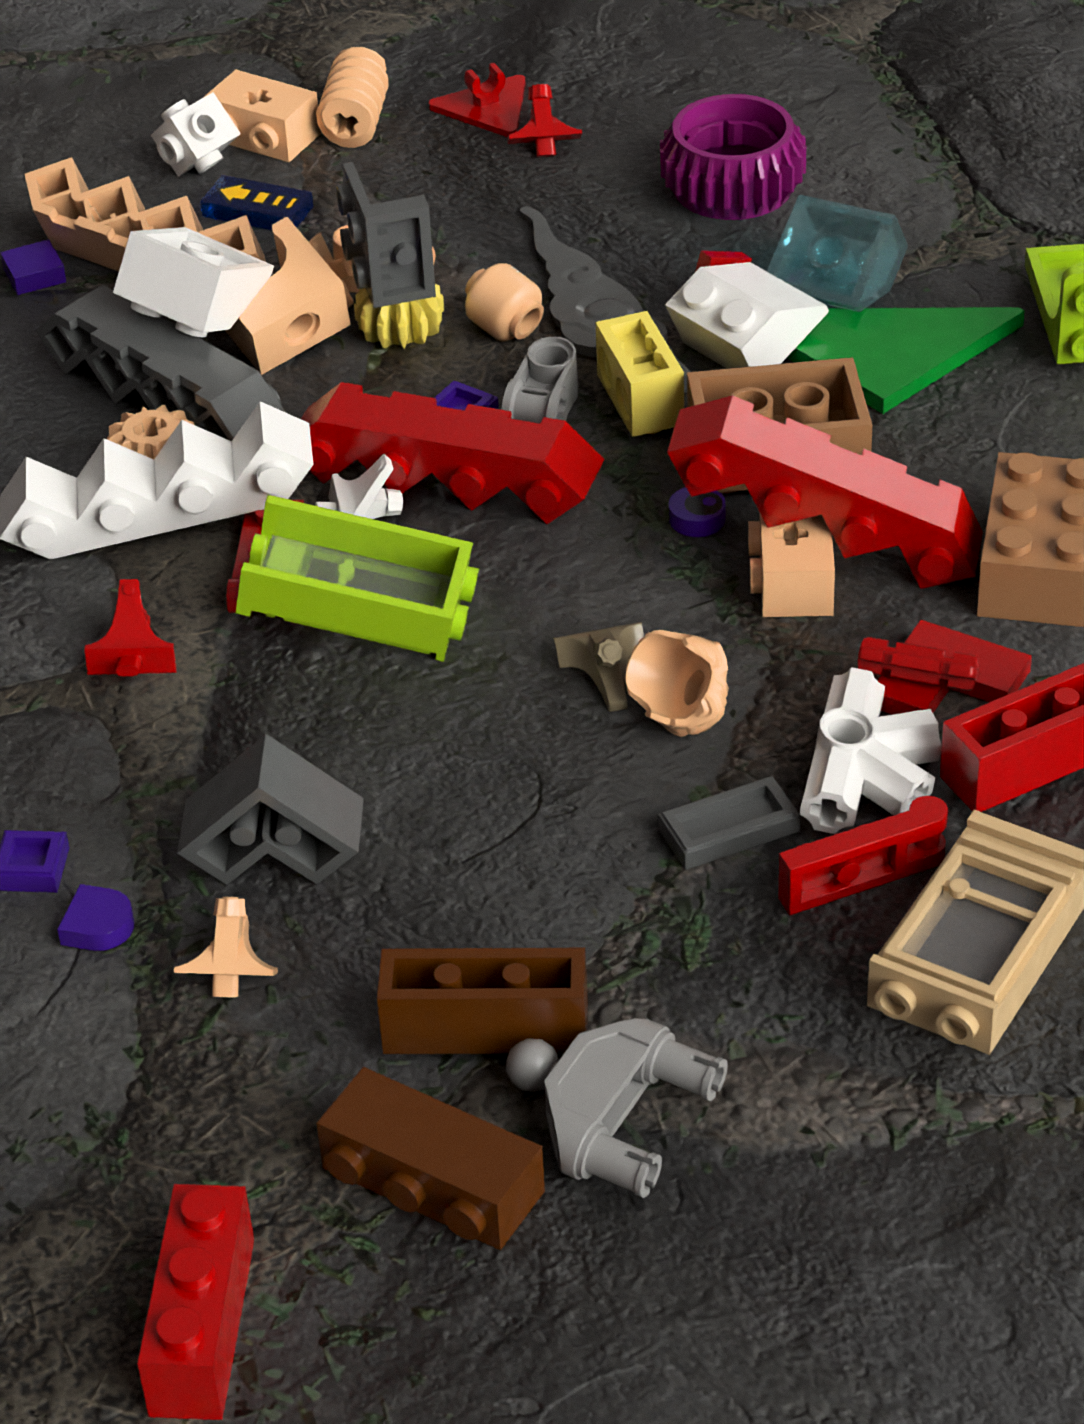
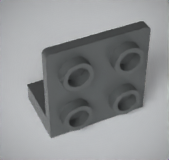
[336,162,436,308]

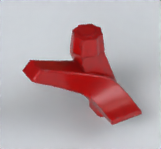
[507,84,582,157]
[84,579,176,677]

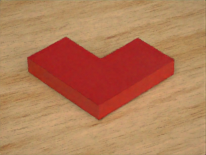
[877,620,1032,715]

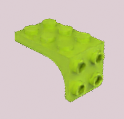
[1025,244,1084,364]

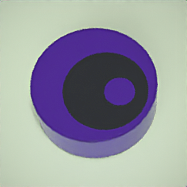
[669,487,726,537]

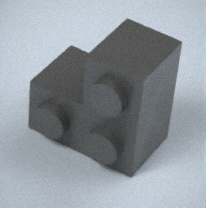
[177,734,364,885]

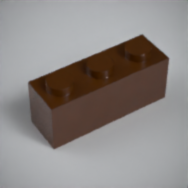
[377,947,588,1054]
[316,1067,545,1251]

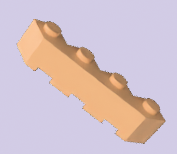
[24,157,266,271]

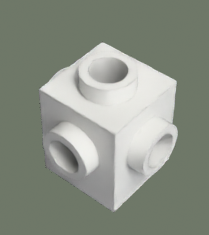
[151,92,241,177]

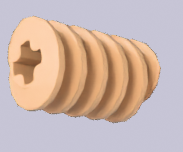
[316,47,389,148]

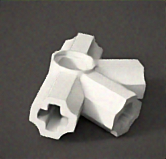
[800,667,942,834]

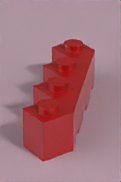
[301,382,605,524]
[667,395,983,589]

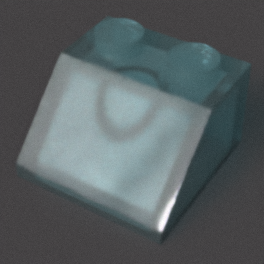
[767,195,908,312]

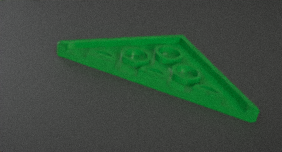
[787,307,1025,414]

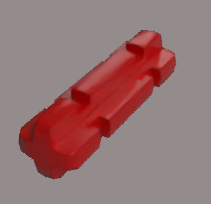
[858,637,979,691]

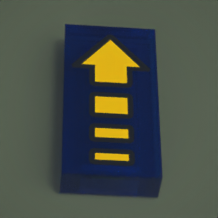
[200,175,314,230]

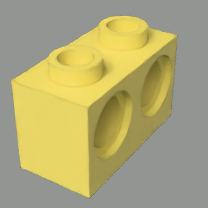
[595,311,684,437]

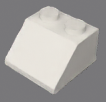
[113,227,274,337]
[665,262,829,369]

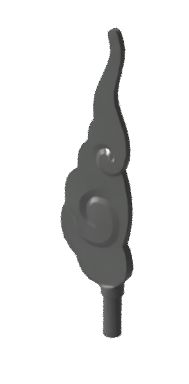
[520,206,691,393]

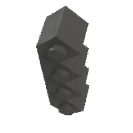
[35,285,286,441]

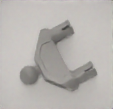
[506,1018,728,1198]

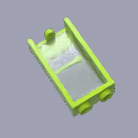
[236,495,479,662]

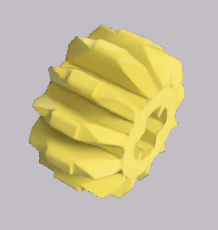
[354,284,444,349]

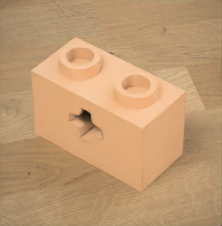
[203,70,321,162]
[748,512,835,617]

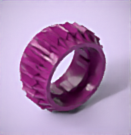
[660,94,807,220]

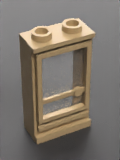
[867,810,1084,1055]

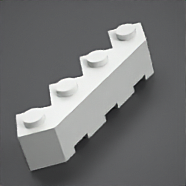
[0,401,313,559]

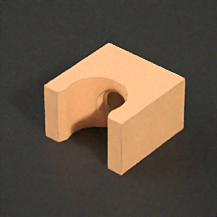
[225,217,351,375]

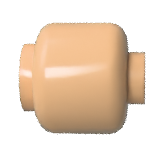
[465,263,544,342]

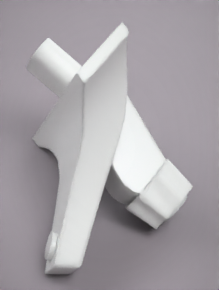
[315,454,403,519]

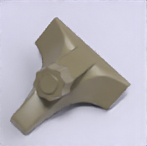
[553,622,644,712]

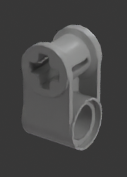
[501,336,579,424]

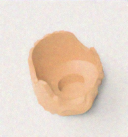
[624,630,729,737]

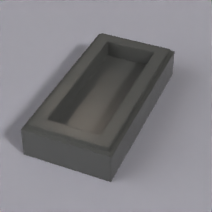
[658,776,800,870]

